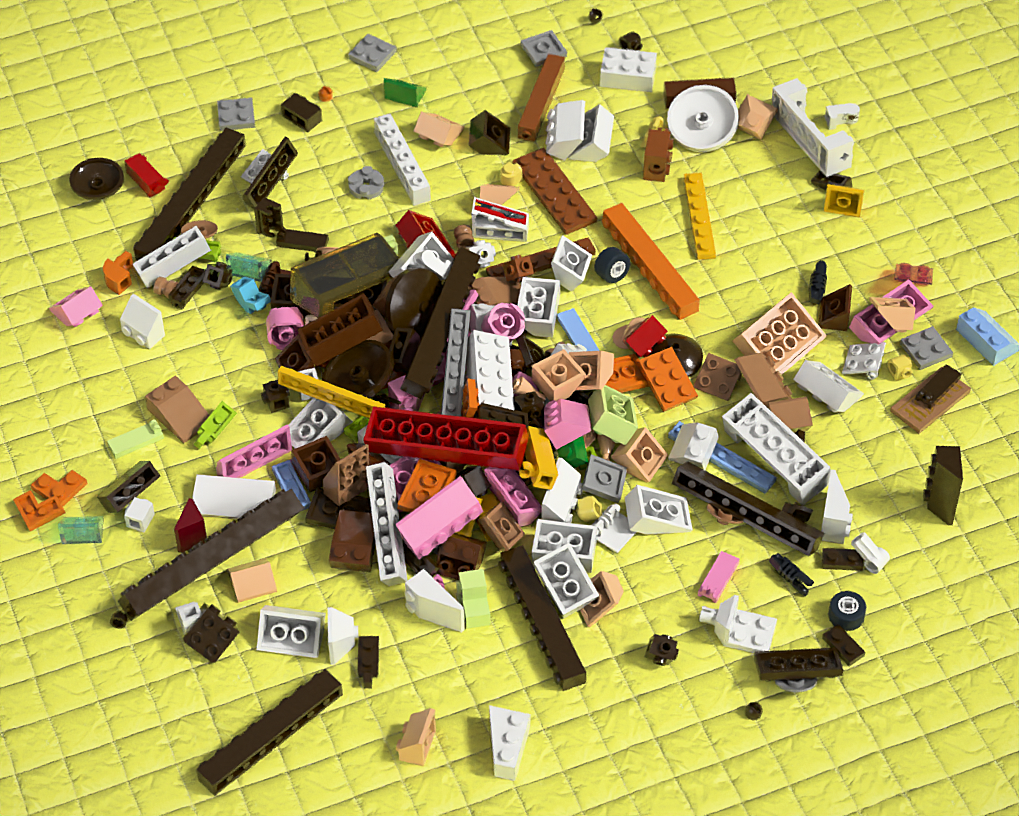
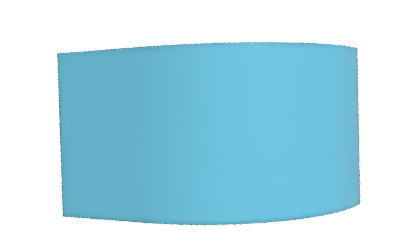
[230,276,271,314]

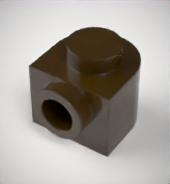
[619,31,643,51]

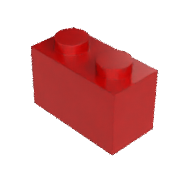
[623,315,668,358]

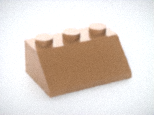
[735,352,793,409]

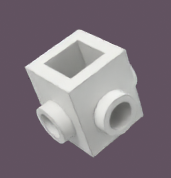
[466,240,496,267]

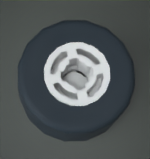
[594,247,630,284]
[828,591,867,631]

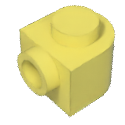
[500,162,522,186]
[888,355,913,381]
[577,496,602,523]

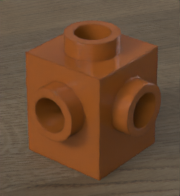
[502,255,534,283]

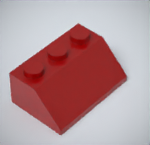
[395,210,456,258]

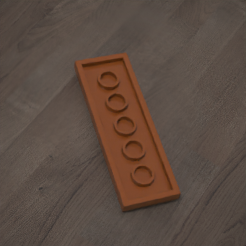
[513,147,597,235]

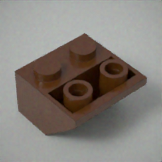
[436,533,487,580]

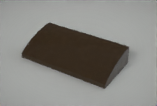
[243,136,298,209]

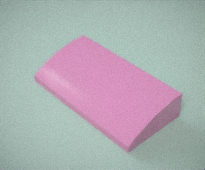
[216,424,292,478]

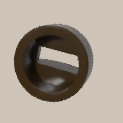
[588,8,603,24]
[110,611,128,629]
[745,702,762,720]

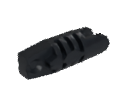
[809,260,827,304]
[769,553,814,596]

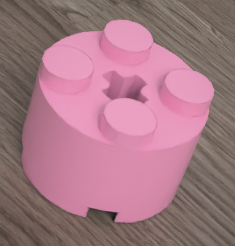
[481,303,525,343]
[266,307,304,350]

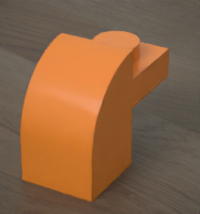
[103,251,133,295]

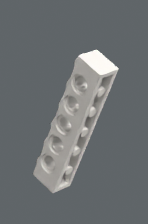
[374,114,431,206]
[366,462,407,586]

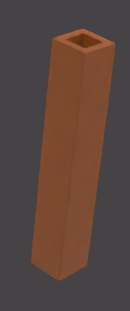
[518,53,565,142]

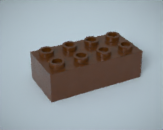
[297,293,383,366]

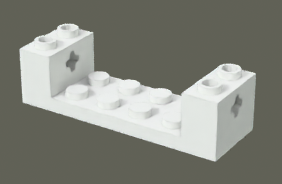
[772,78,854,177]
[722,393,831,506]

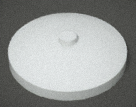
[667,85,739,152]

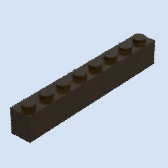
[672,461,825,556]
[498,545,587,691]
[196,669,343,796]

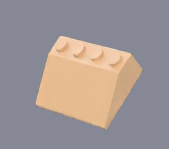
[732,292,827,375]

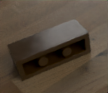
[97,461,161,513]

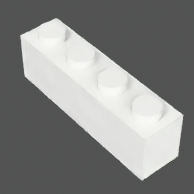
[133,226,211,289]

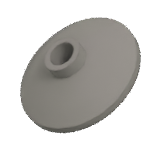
[775,678,817,693]

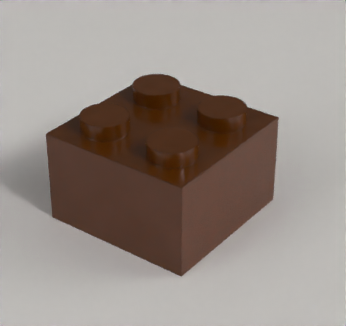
[291,436,341,493]

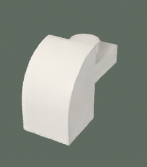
[175,602,202,636]

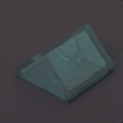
[226,252,272,282]
[58,516,104,544]

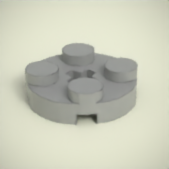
[348,166,384,200]

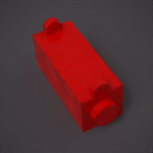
[124,153,169,198]

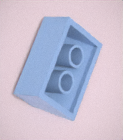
[956,307,1019,366]

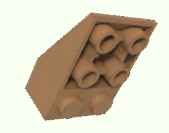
[323,444,369,506]

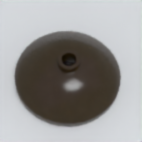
[69,157,124,200]
[646,333,703,378]

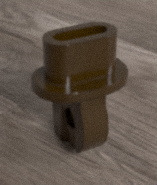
[782,502,813,522]

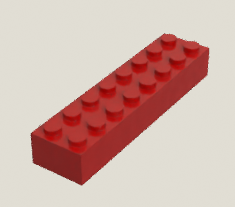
[363,406,529,471]

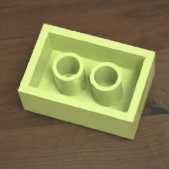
[588,385,638,445]

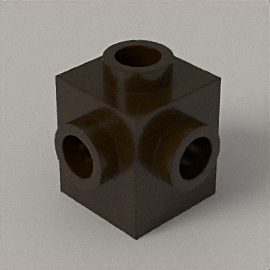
[203,261,233,290]
[261,380,290,413]
[513,391,545,421]
[645,634,679,666]

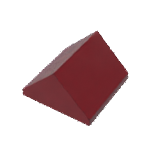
[174,498,207,553]

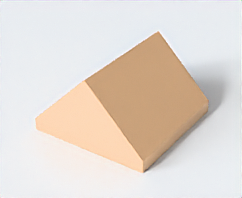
[227,558,277,603]

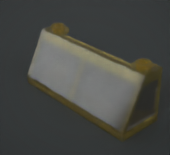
[290,233,400,318]

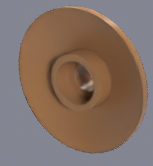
[181,220,218,239]
[707,504,743,525]

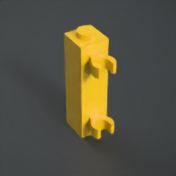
[519,426,558,490]

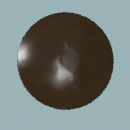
[385,267,443,337]
[322,340,394,399]

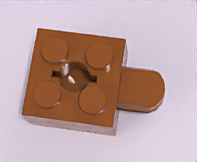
[643,127,674,182]

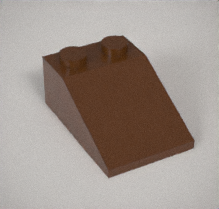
[329,510,375,572]

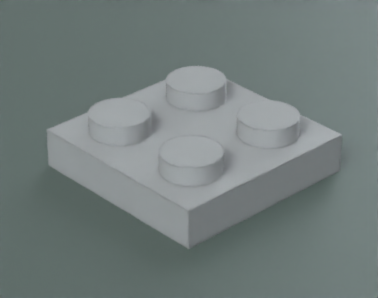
[521,30,567,67]
[348,34,397,72]
[217,98,255,131]
[900,326,953,370]
[582,454,627,503]

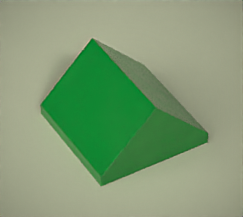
[383,78,427,107]

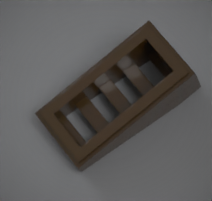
[811,170,853,191]

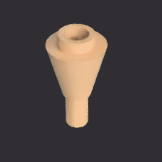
[512,376,546,401]
[597,435,615,461]

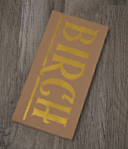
[890,367,971,434]

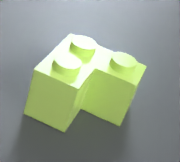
[456,569,490,629]

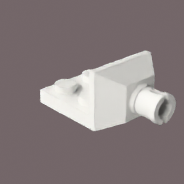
[699,595,777,653]

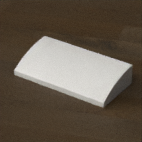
[193,474,276,520]

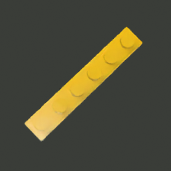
[684,173,716,260]
[278,366,385,419]

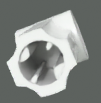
[851,532,890,574]

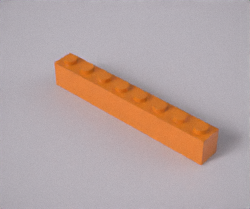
[602,203,700,320]

